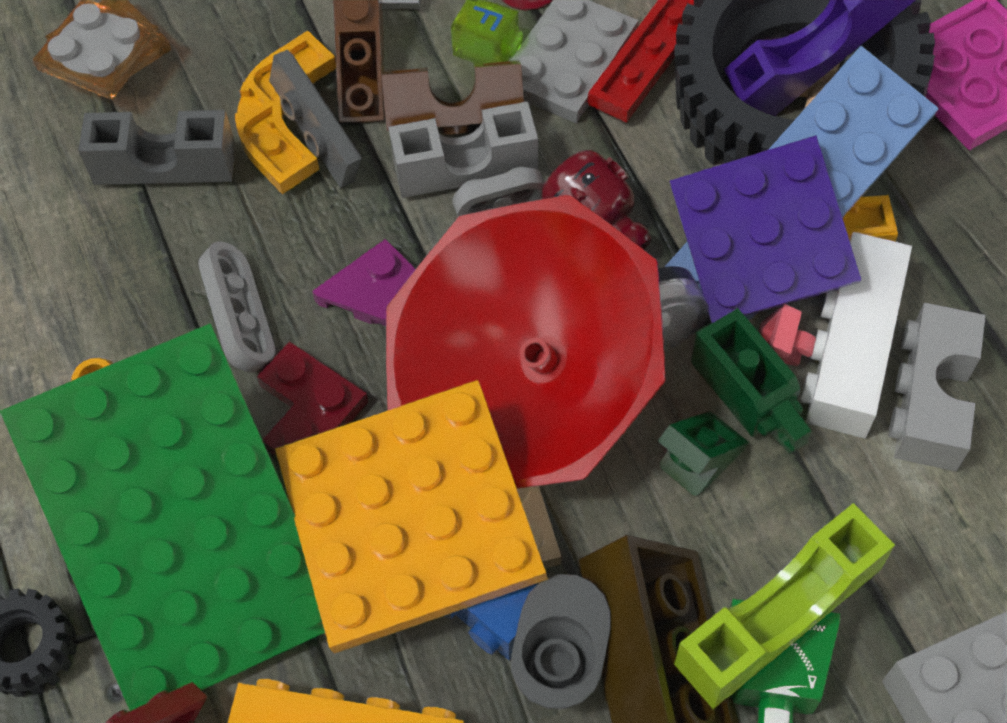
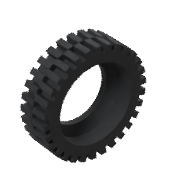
[675,0,935,165]

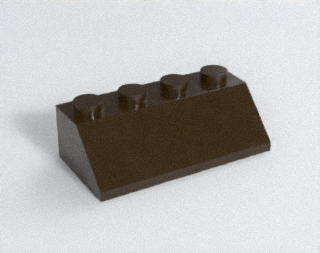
[579,535,739,723]

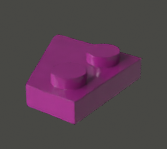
[312,239,416,326]

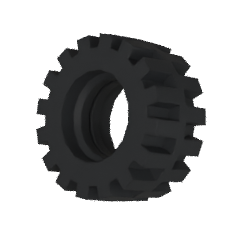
[0,588,77,697]

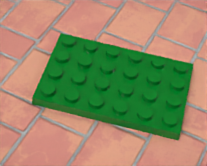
[0,323,325,711]

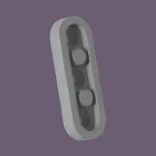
[198,241,275,373]

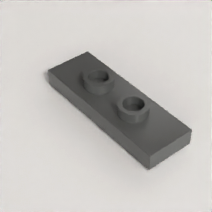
[269,50,362,188]

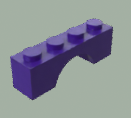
[724,0,915,116]

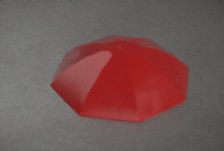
[386,195,666,489]

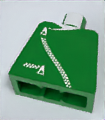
[729,599,840,723]

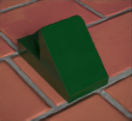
[658,411,749,496]

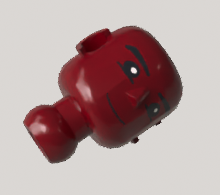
[541,150,652,250]

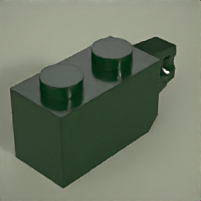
[691,308,811,454]

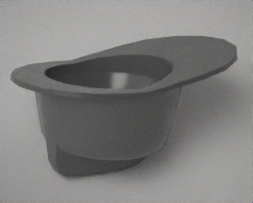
[511,574,610,709]

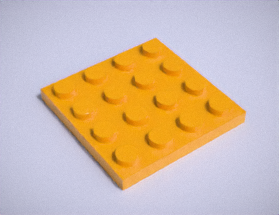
[275,380,548,654]

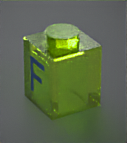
[451,0,523,63]

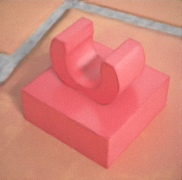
[759,304,816,367]

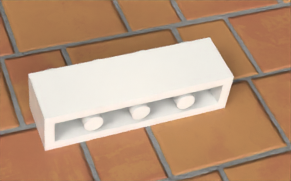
[800,232,912,439]

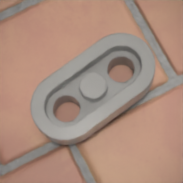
[452,167,545,217]

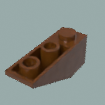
[333,0,384,124]

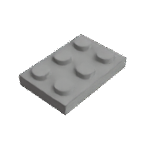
[510,0,639,124]

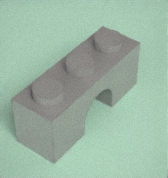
[388,102,538,198]
[888,303,985,471]

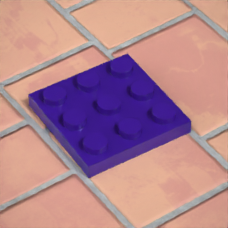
[669,135,862,323]

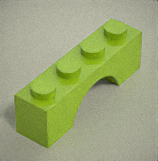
[674,503,895,709]

